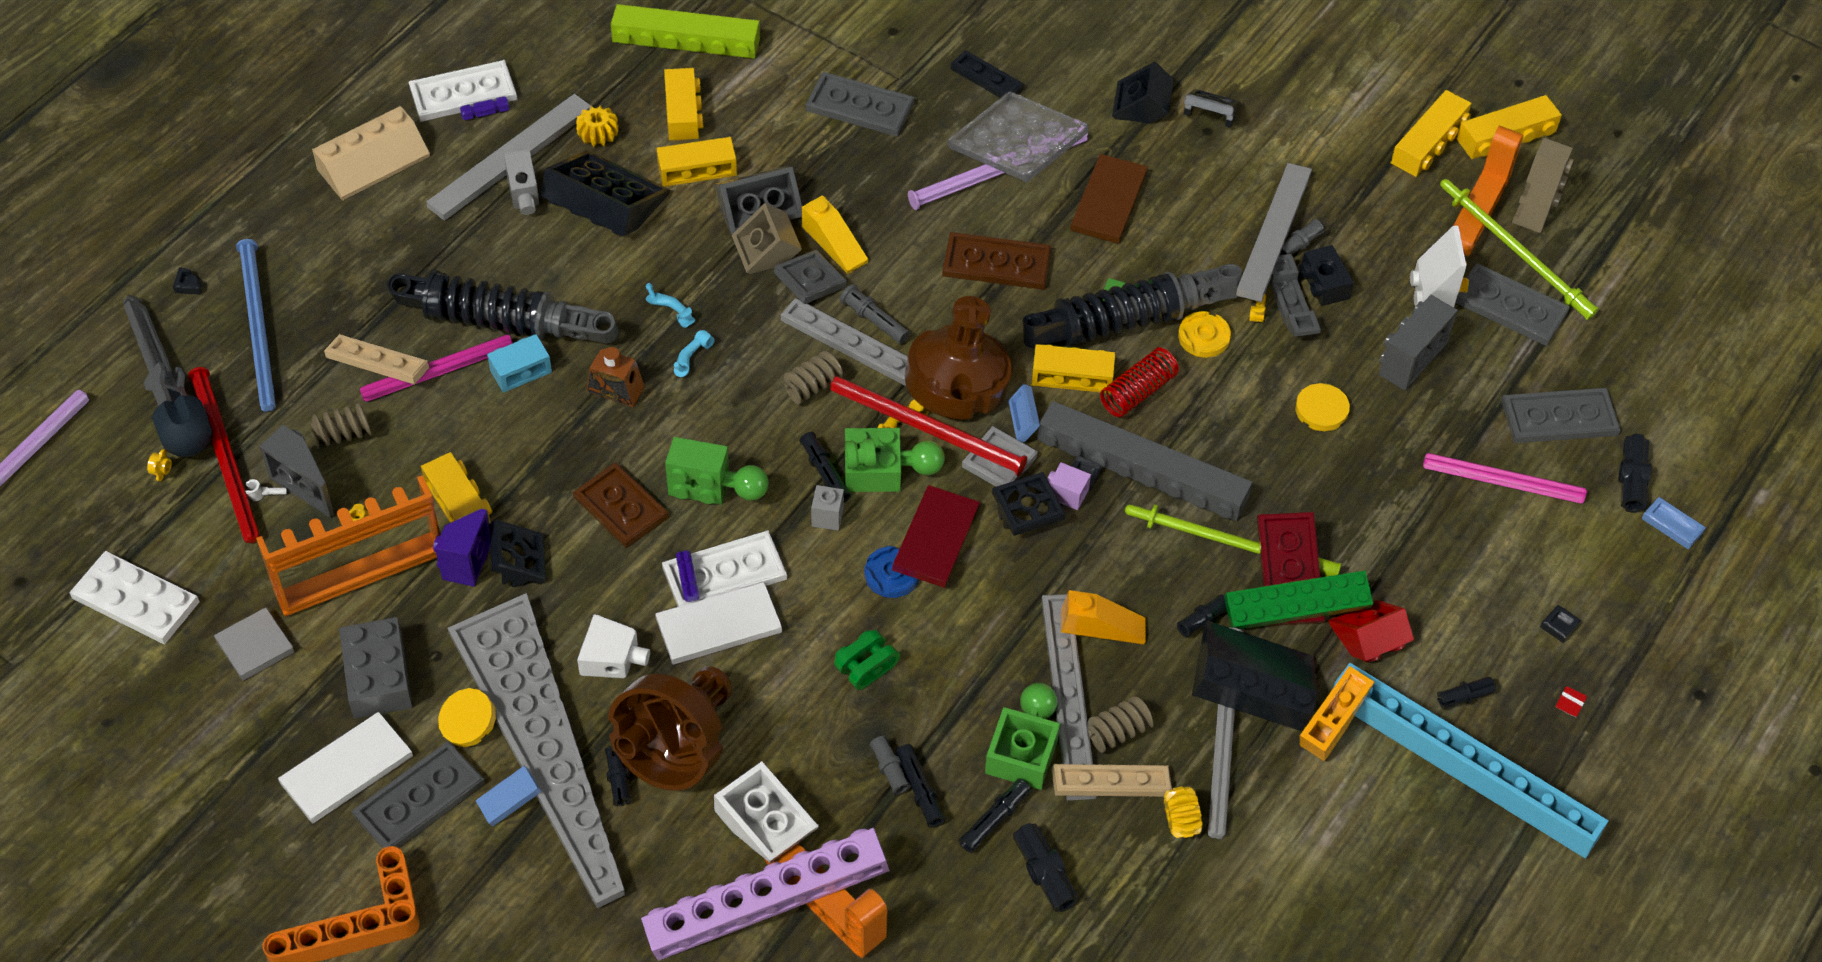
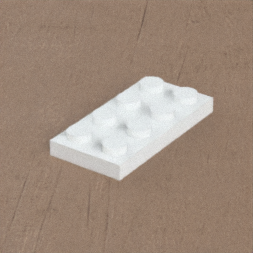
[70,551,199,645]

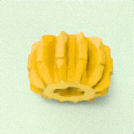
[576,105,618,147]
[1164,787,1202,838]

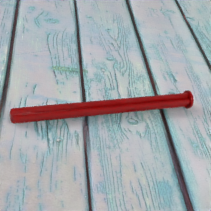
[188,367,260,543]
[830,376,1027,476]

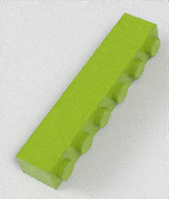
[611,4,760,59]

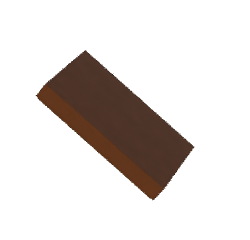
[573,462,669,548]

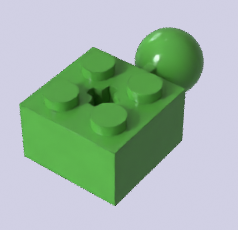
[845,428,945,492]
[665,437,769,505]
[985,683,1060,790]

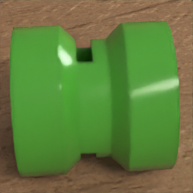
[845,438,876,469]

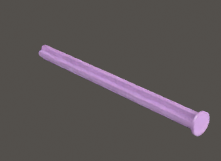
[908,127,1088,210]
[0,390,89,486]

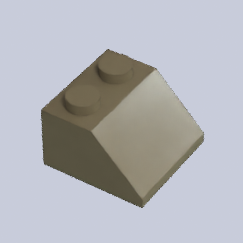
[732,203,802,274]

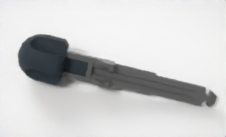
[123,294,212,457]

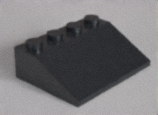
[540,150,670,236]
[1192,620,1317,731]

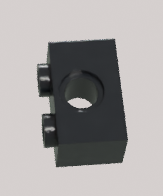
[1300,245,1354,306]

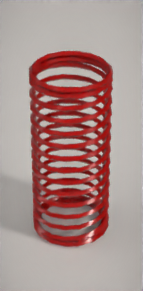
[1100,347,1179,417]

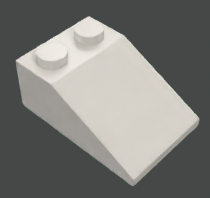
[1410,226,1466,308]
[714,762,818,863]

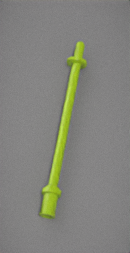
[1440,179,1599,321]
[1125,504,1342,577]

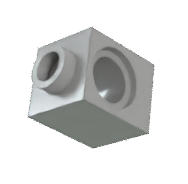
[811,485,844,531]

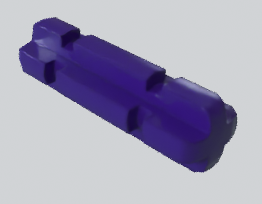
[460,96,509,120]
[676,550,699,602]

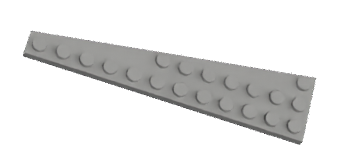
[448,593,625,908]

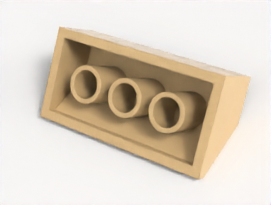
[312,106,430,200]

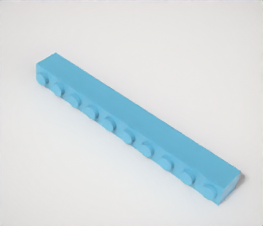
[1333,663,1608,859]

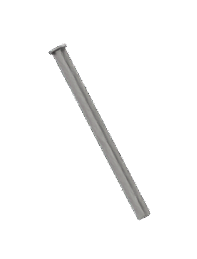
[1208,627,1242,839]

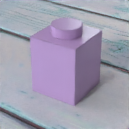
[1047,463,1091,510]

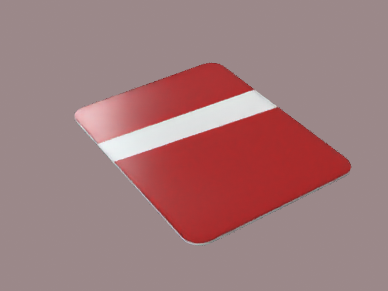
[1556,686,1587,717]

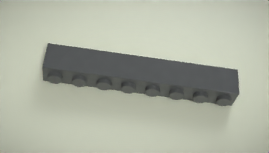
[1037,401,1252,522]

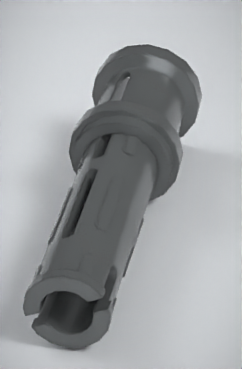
[840,284,910,345]

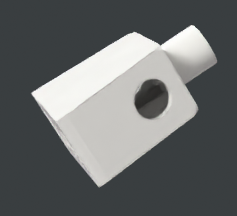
[577,615,650,678]

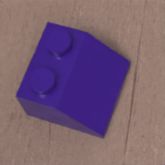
[433,509,491,587]

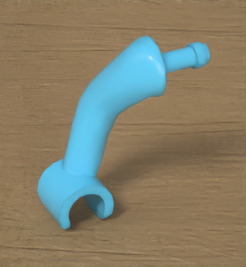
[646,283,696,328]
[674,330,715,377]

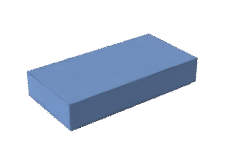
[1008,384,1040,442]
[1642,497,1706,550]
[476,766,542,826]

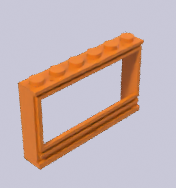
[256,475,441,617]

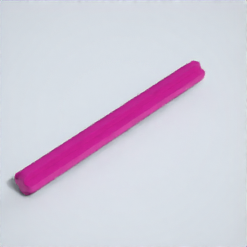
[360,335,513,402]
[1423,453,1587,504]

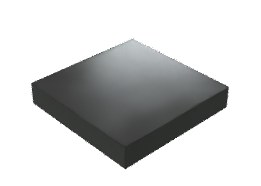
[774,250,847,304]

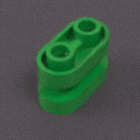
[834,630,900,690]

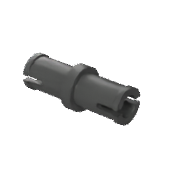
[1280,219,1324,255]
[870,736,911,795]

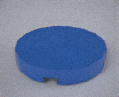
[864,546,919,598]

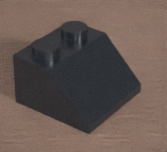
[1112,62,1174,124]

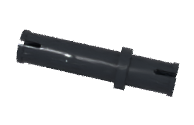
[799,432,851,503]
[895,744,946,828]
[958,778,1032,853]

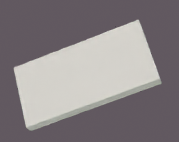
[409,60,517,122]
[662,531,787,607]
[655,582,782,665]
[278,712,413,824]

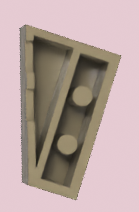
[1512,138,1574,233]

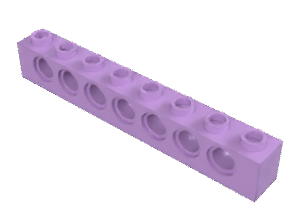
[641,828,889,961]

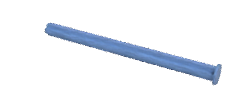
[236,239,276,412]

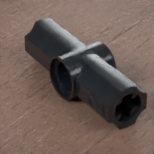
[1618,433,1652,513]
[1013,823,1079,913]

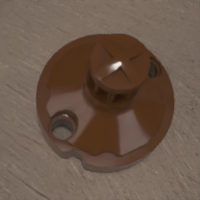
[904,296,1012,419]
[608,666,732,791]

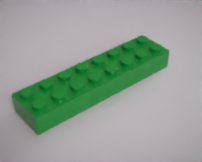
[1224,570,1373,629]

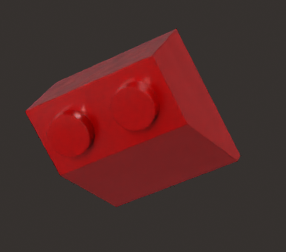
[1329,600,1414,662]

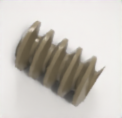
[783,351,843,405]
[310,403,371,449]
[1088,696,1153,753]

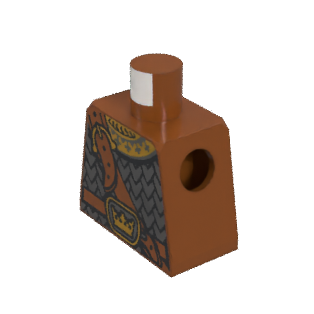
[587,347,645,407]

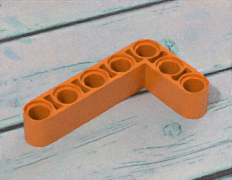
[1453,125,1523,257]
[764,844,887,958]
[263,846,419,962]

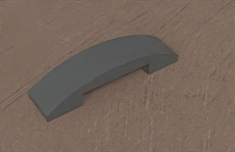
[1270,254,1321,337]

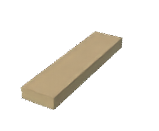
[324,334,429,385]
[1052,764,1172,797]

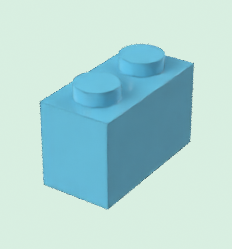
[487,334,552,393]

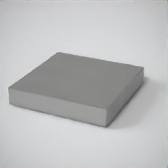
[962,426,1038,487]
[214,607,295,681]

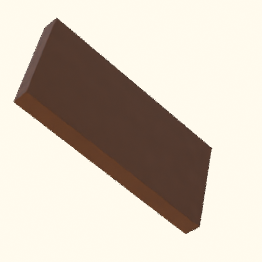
[1070,154,1148,244]
[942,232,1051,290]

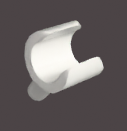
[245,479,287,501]

